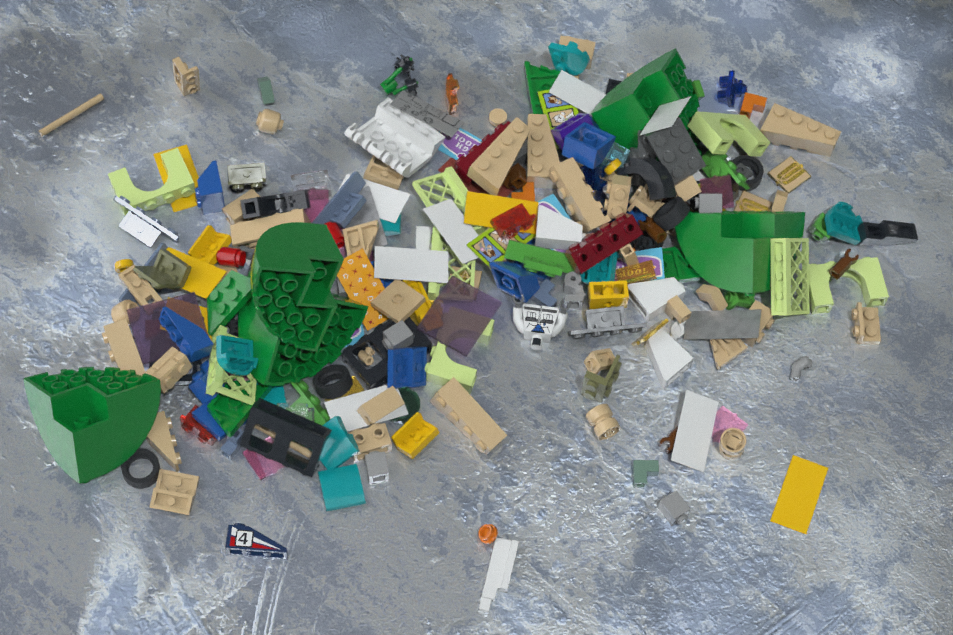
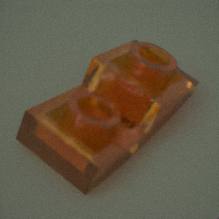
[446,73,459,115]

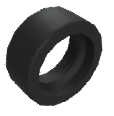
[732,155,764,191]
[654,196,690,231]
[313,364,353,399]
[121,448,161,489]

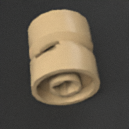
[586,404,621,441]
[719,428,746,460]

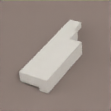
[479,537,519,613]

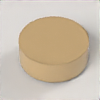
[489,108,507,127]

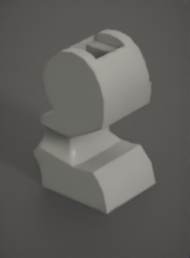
[563,271,586,310]

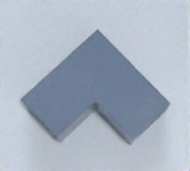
[531,279,557,307]
[220,429,244,460]

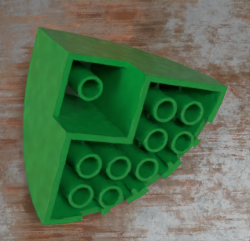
[591,48,703,162]
[675,211,805,296]
[250,222,344,352]
[238,270,369,386]
[23,367,161,484]

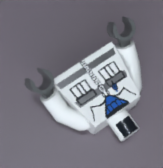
[512,294,571,350]

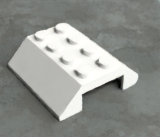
[345,98,445,178]

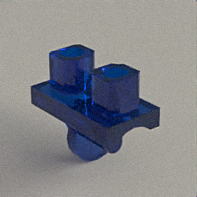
[717,70,748,107]
[580,164,607,192]

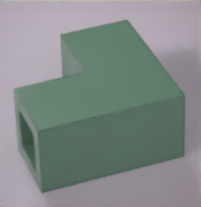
[257,76,275,104]
[632,460,659,488]

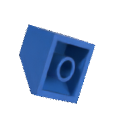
[562,122,616,169]
[195,161,225,215]
[489,261,540,303]

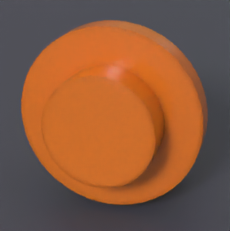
[478,524,498,544]

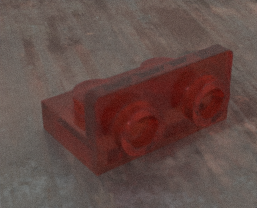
[490,203,536,240]
[180,405,217,446]

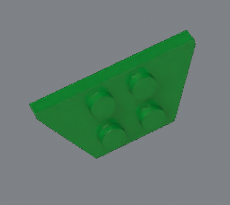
[524,61,561,114]
[662,247,700,283]
[207,270,252,336]
[207,381,273,438]

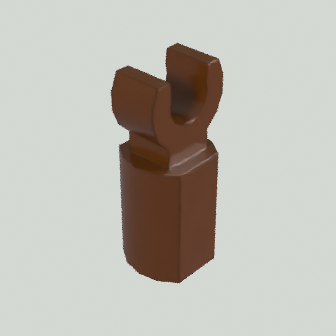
[638,216,667,243]
[829,249,859,280]
[659,426,678,454]

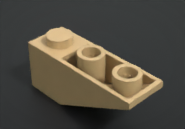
[146,411,182,472]

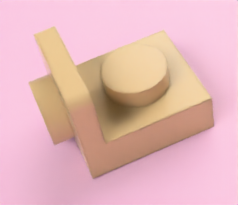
[584,348,615,374]

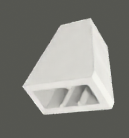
[535,205,586,250]
[628,277,686,322]
[645,327,694,389]

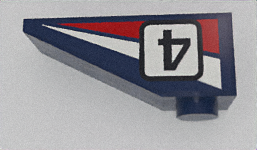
[225,523,288,560]

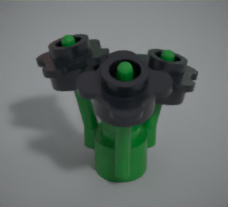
[380,54,419,96]

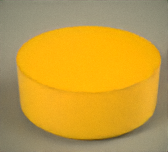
[604,158,622,176]
[114,259,134,273]

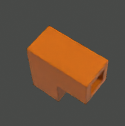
[739,92,767,119]
[511,182,535,202]

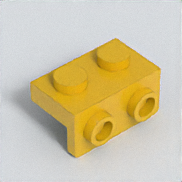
[188,225,232,266]
[391,412,440,459]

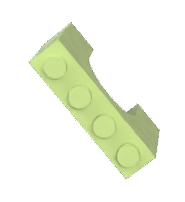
[688,111,771,157]
[108,148,195,216]
[809,257,889,315]
[425,307,495,394]

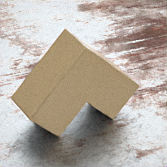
[771,189,788,212]
[618,243,639,269]
[696,284,728,311]
[665,295,692,324]

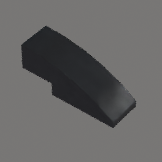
[857,220,918,246]

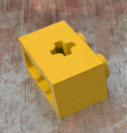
[587,281,629,310]

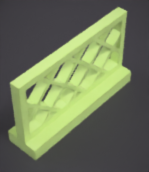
[412,166,487,235]
[427,226,476,303]
[770,238,810,315]
[206,325,257,405]

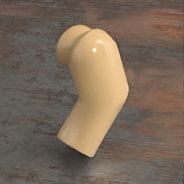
[358,346,375,365]

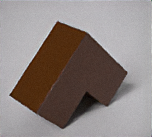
[503,163,527,189]

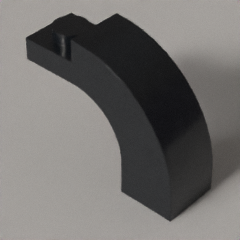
[616,157,676,200]
[240,189,311,219]

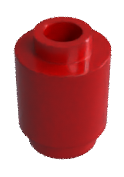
[324,222,345,249]
[216,247,246,267]

